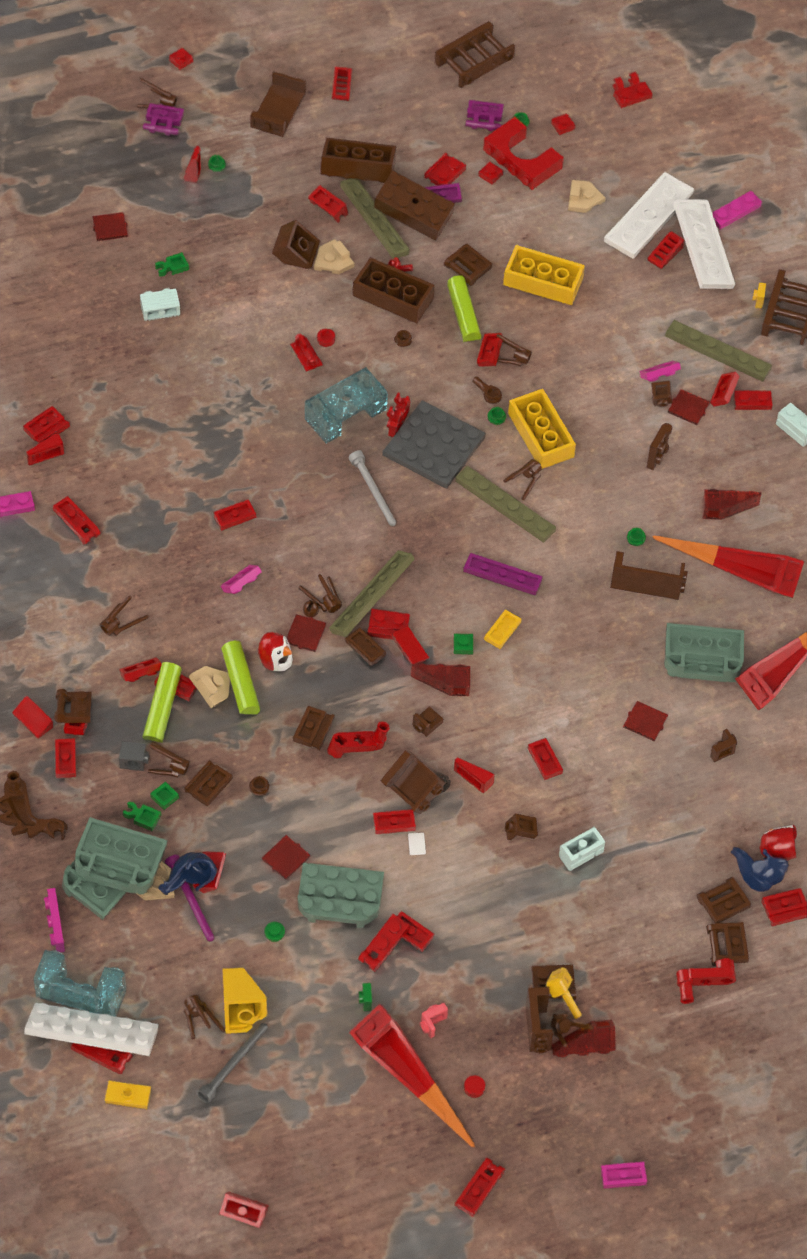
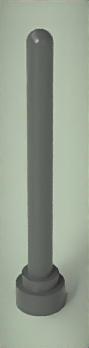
[197,1023,268,1103]

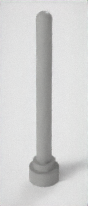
[349,450,396,526]

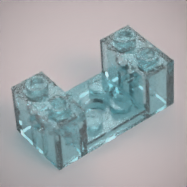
[305,367,388,444]
[33,950,127,1017]

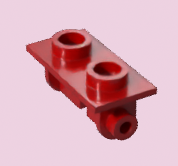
[290,334,323,372]

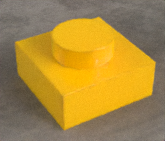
[752,282,766,309]

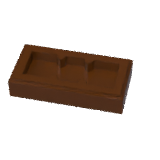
[345,627,386,667]

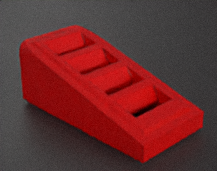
[332,67,352,101]
[184,146,201,183]
[647,231,684,269]
[26,433,64,466]
[454,757,495,793]

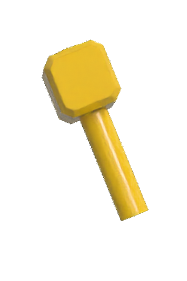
[546,968,582,1019]

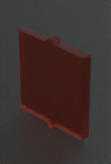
[92,212,128,241]
[668,389,710,425]
[287,614,326,652]
[623,701,668,742]
[262,835,311,880]

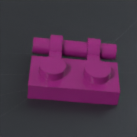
[465,100,504,132]
[143,103,184,136]

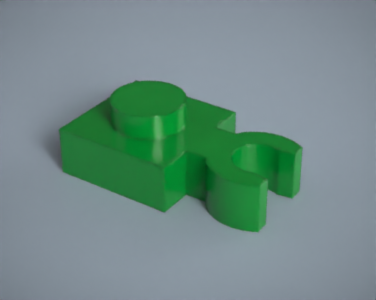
[155,252,189,277]
[123,802,161,831]

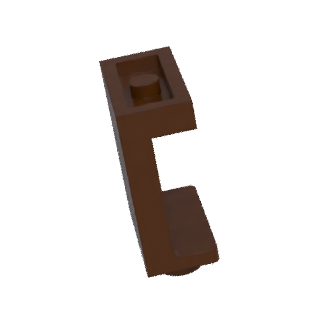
[380,750,446,814]
[525,987,553,1054]

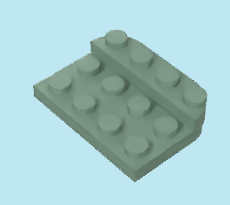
[664,623,744,682]
[75,817,168,895]
[62,860,127,920]
[298,863,384,928]

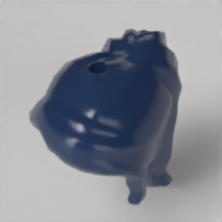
[731,847,789,892]
[158,852,217,895]

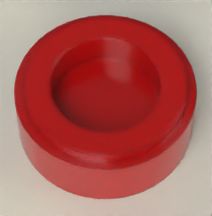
[317,329,335,347]
[464,1075,485,1098]

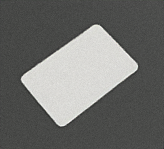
[408,833,426,855]

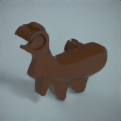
[0,771,68,840]

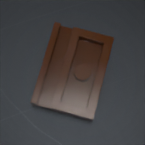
[293,706,335,751]
[184,760,233,807]

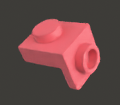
[420,1003,448,1038]

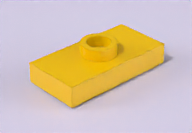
[484,609,522,649]
[105,1081,151,1109]

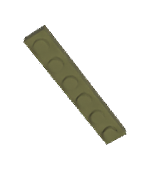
[340,178,410,259]
[665,320,772,382]
[455,466,556,543]
[329,550,415,637]

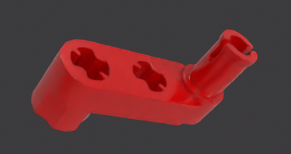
[327,721,390,759]
[676,958,736,1004]

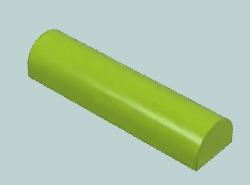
[447,275,481,342]
[221,641,260,715]
[143,662,182,743]

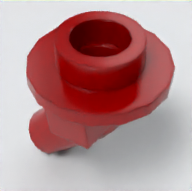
[387,257,413,272]

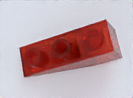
[702,489,761,520]
[411,663,470,696]
[551,1020,616,1057]

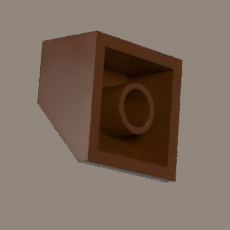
[272,220,320,269]

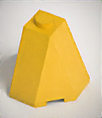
[223,968,267,1034]

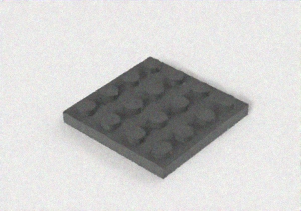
[383,400,486,489]

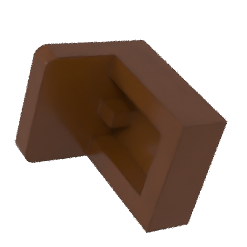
[651,380,673,407]

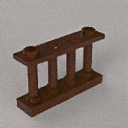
[435,21,515,88]
[761,269,807,345]

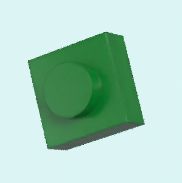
[453,634,473,655]
[150,781,179,810]
[358,983,372,1011]

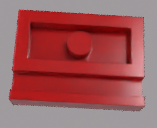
[424,153,466,186]
[23,406,70,444]
[367,609,410,640]
[762,888,807,927]

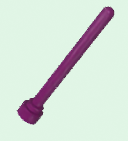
[164,855,214,942]

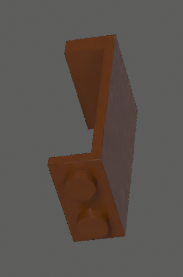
[250,71,306,137]
[610,551,688,600]

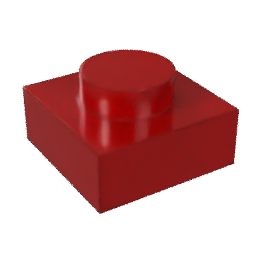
[169,48,193,70]
[551,113,575,135]
[478,162,504,185]
[64,723,88,735]

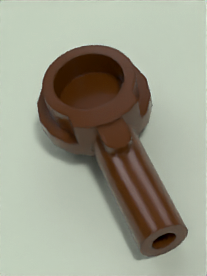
[472,376,502,404]

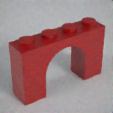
[483,117,564,190]

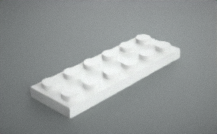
[604,172,694,259]
[673,199,735,289]
[25,1003,159,1056]

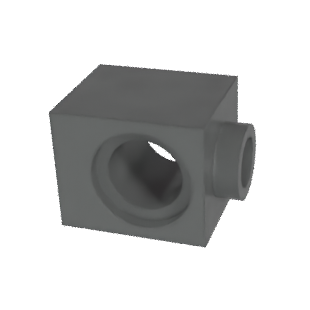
[119,741,150,771]

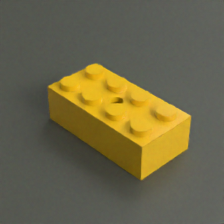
[503,245,585,306]
[508,389,576,469]

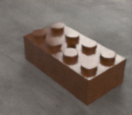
[320,137,396,183]
[373,170,455,241]
[353,257,435,324]

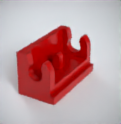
[308,185,348,223]

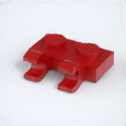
[612,72,653,108]
[387,392,410,437]

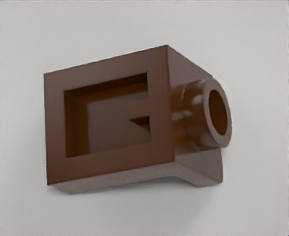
[412,706,443,737]
[710,729,737,762]
[505,813,538,840]

